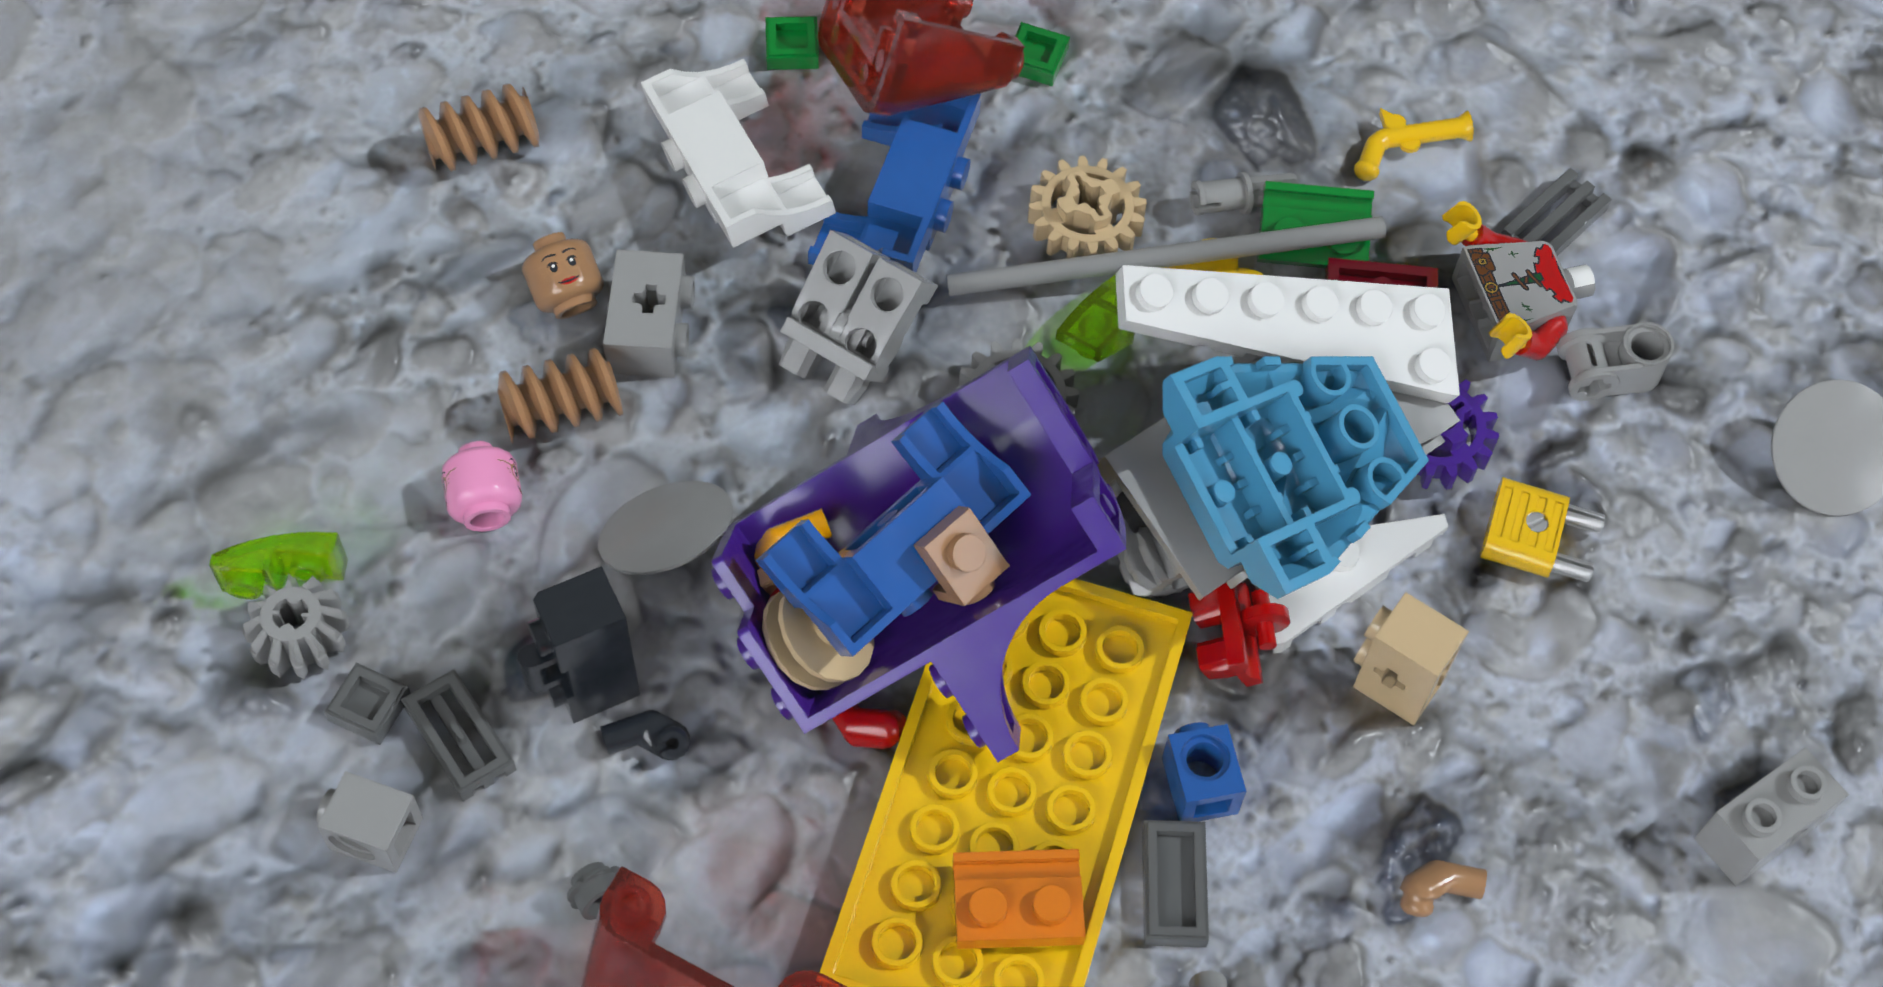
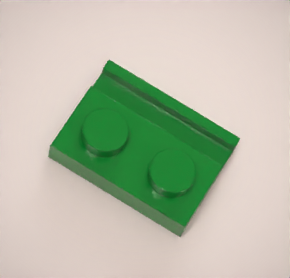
[1257,181,1374,268]

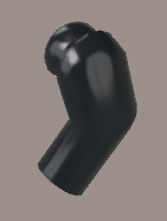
[600,710,691,760]

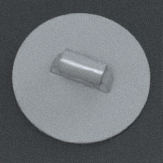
[1771,379,1883,516]
[598,481,733,575]

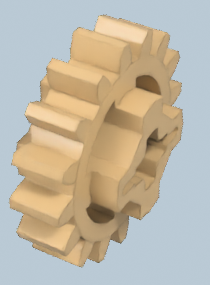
[1027,156,1147,258]

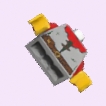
[1442,201,1595,363]

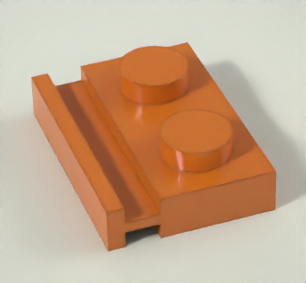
[952,849,1086,949]

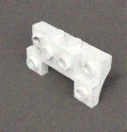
[641,58,836,248]

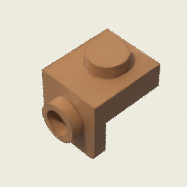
[913,506,1010,606]

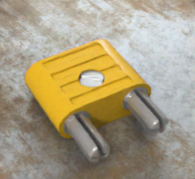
[1480,477,1605,582]

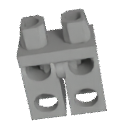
[779,230,938,404]

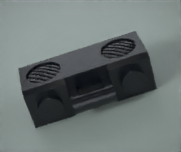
[518,566,640,723]

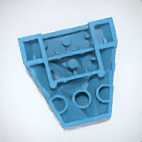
[1162,356,1429,599]

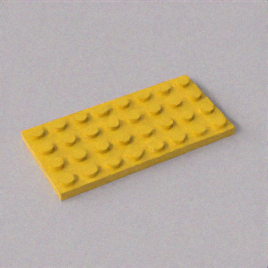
[816,578,1193,987]

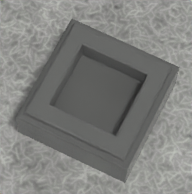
[324,662,411,745]

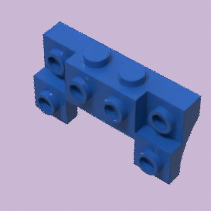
[808,85,981,272]
[756,401,1031,657]

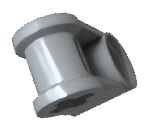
[1557,322,1674,401]

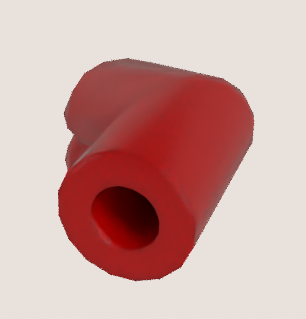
[832,704,907,749]

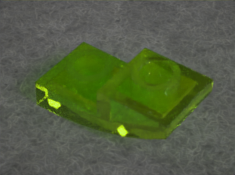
[1055,275,1135,362]
[209,532,348,600]

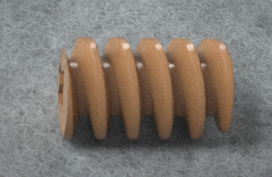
[418,83,540,172]
[497,348,624,444]

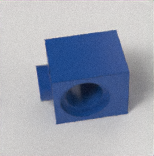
[1162,722,1247,822]

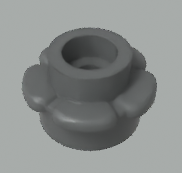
[567,862,628,920]

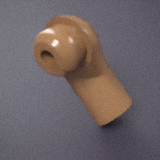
[1400,860,1487,917]

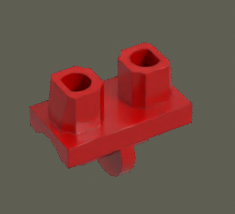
[1188,582,1291,687]

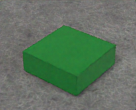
[765,16,819,70]
[1003,22,1070,87]

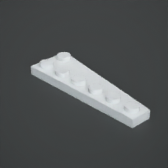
[1115,265,1460,403]

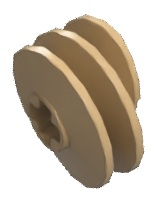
[762,592,874,690]

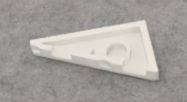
[1255,514,1448,654]

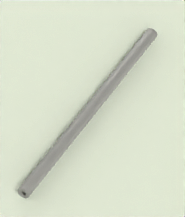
[946,216,1386,296]

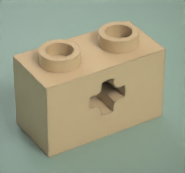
[1353,592,1469,726]

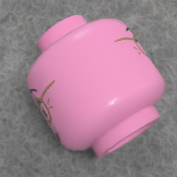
[441,441,522,532]

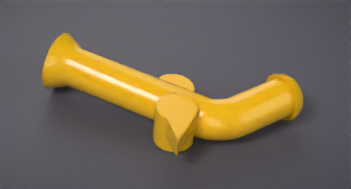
[1354,108,1474,181]

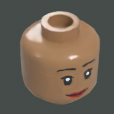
[522,232,604,319]

